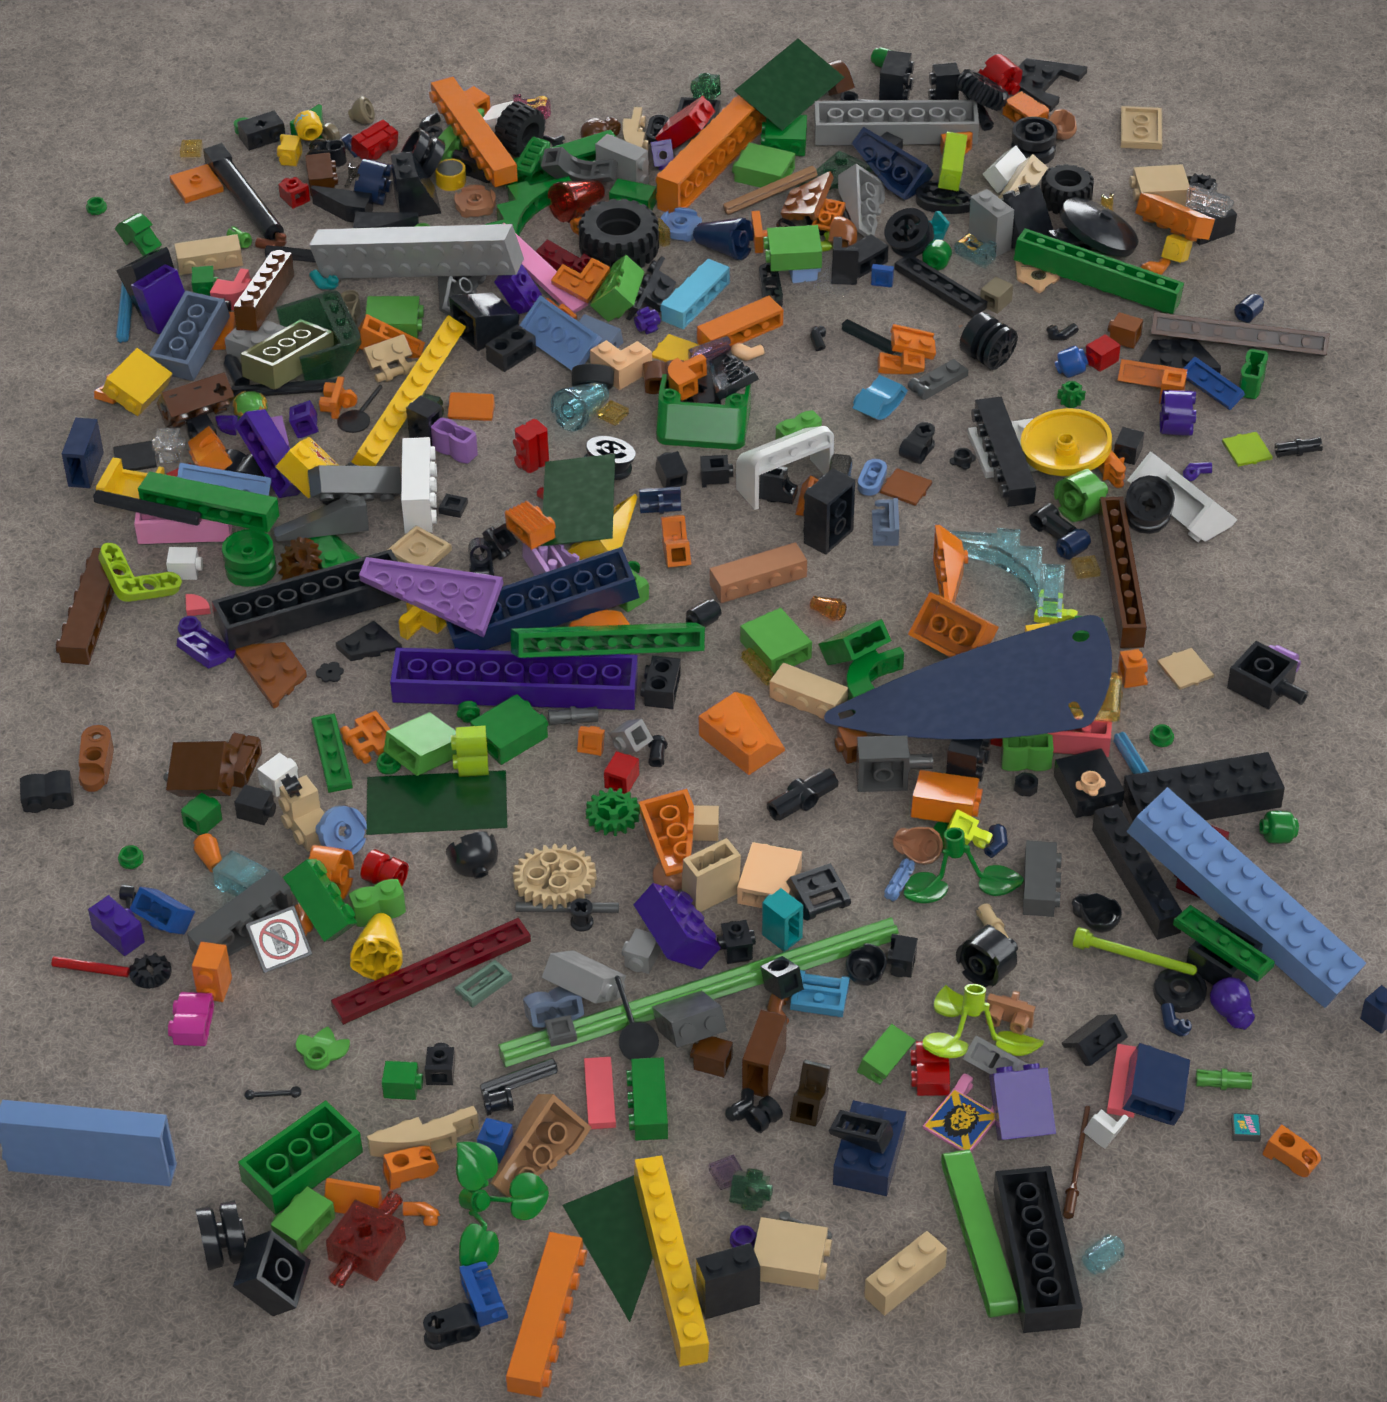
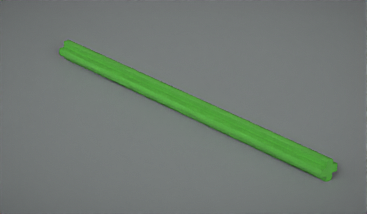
[498,917,899,1068]

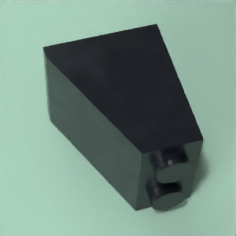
[391,152,441,217]
[116,247,174,317]
[449,293,520,351]

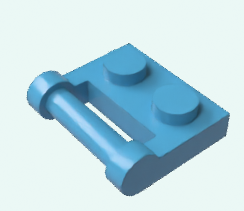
[790,970,850,1017]

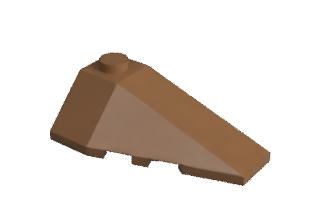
[490,1094,592,1197]

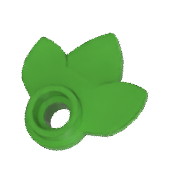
[296,1027,350,1070]

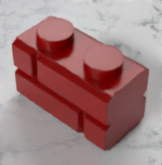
[351,119,398,160]
[513,419,549,473]

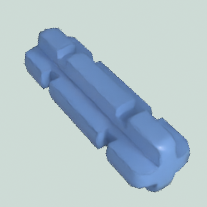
[884,858,915,901]

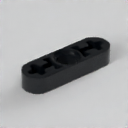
[759,263,783,307]

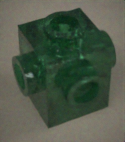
[690,73,721,100]
[729,1168,773,1211]

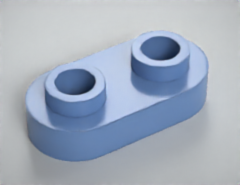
[858,459,887,496]

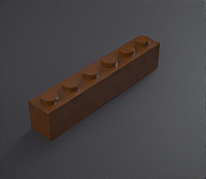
[234,250,294,331]
[56,548,122,665]

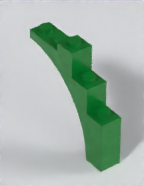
[485,176,572,236]

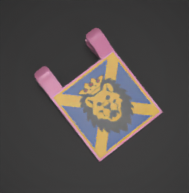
[923,1074,995,1152]

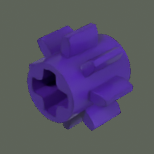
[634,306,661,335]

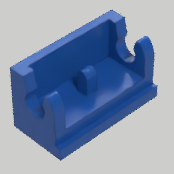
[459,1262,508,1327]

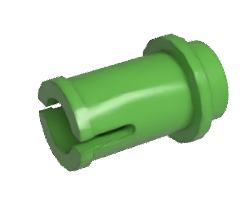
[227,226,252,248]

